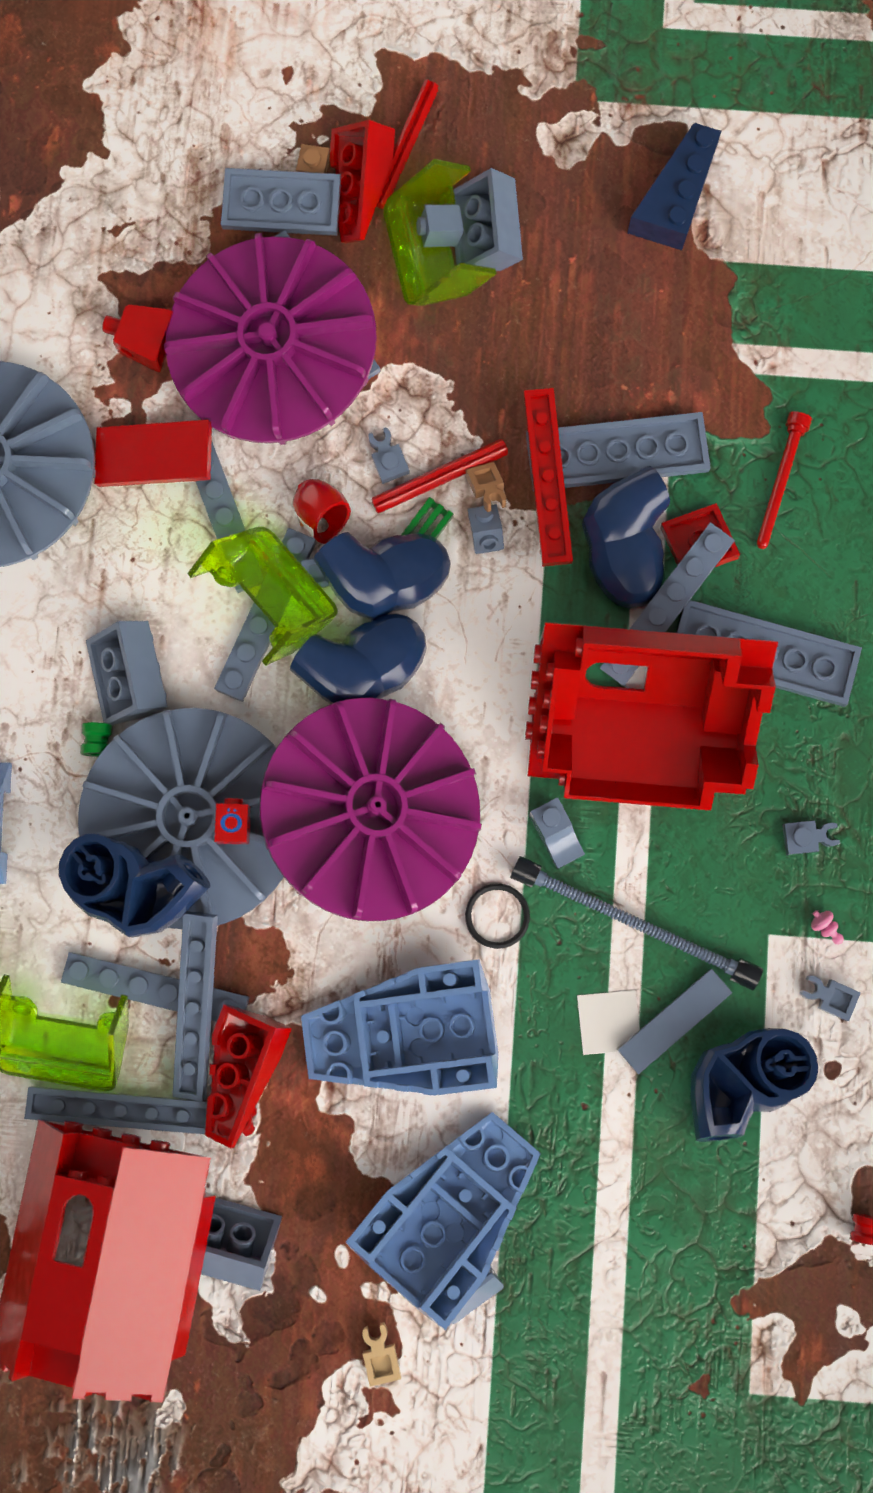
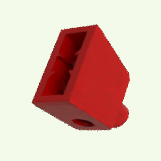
[102,304,173,373]

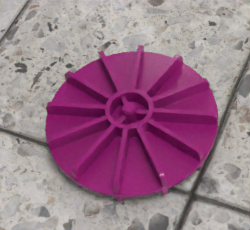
[164,233,377,445]
[260,698,482,922]

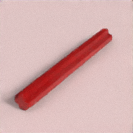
[376,79,438,209]
[371,439,508,513]

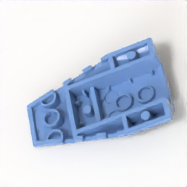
[301,959,499,1096]
[345,1112,541,1330]

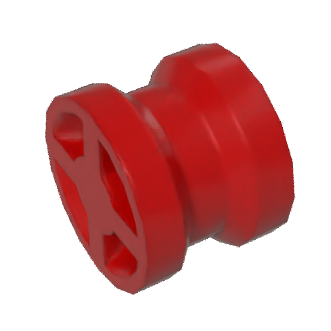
[849,1213,873,1245]

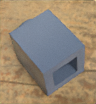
[417,205,464,247]

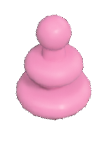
[811,910,844,945]

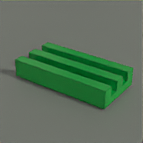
[401,497,454,539]

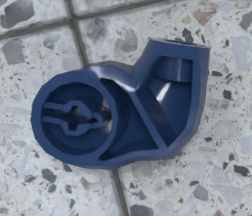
[582,466,670,609]
[313,532,451,620]
[290,613,427,704]
[59,834,211,937]
[690,1028,818,1142]

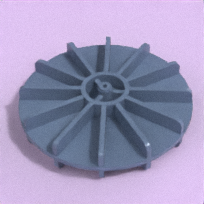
[0,361,96,567]
[78,708,284,929]

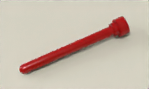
[756,411,812,549]

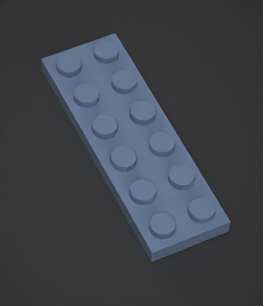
[526,412,711,491]
[676,600,862,707]

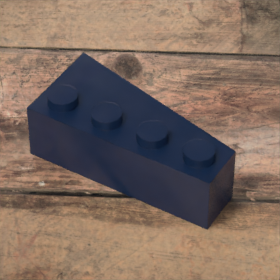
[627,122,722,251]

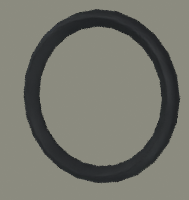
[465,883,530,949]

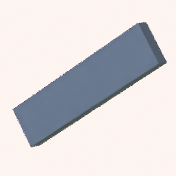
[617,969,732,1074]

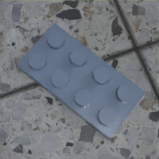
[221,168,341,236]

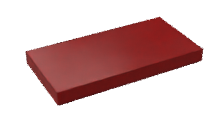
[95,419,212,487]

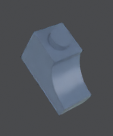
[529,797,585,869]

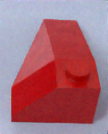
[330,120,395,243]
[205,1004,292,1149]

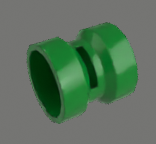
[80,722,113,757]

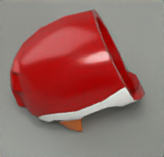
[292,479,351,544]

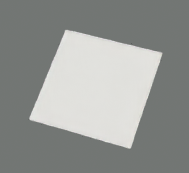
[577,990,640,1055]

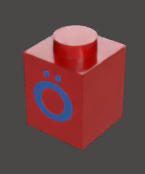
[214,798,251,845]

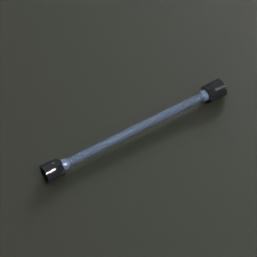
[510,856,763,991]

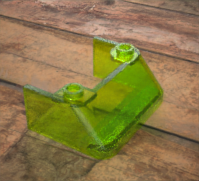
[384,159,497,306]
[187,526,338,666]
[0,974,129,1091]

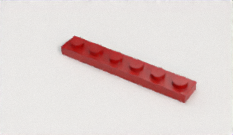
[524,388,573,567]

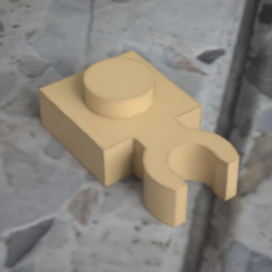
[363,1322,402,1387]

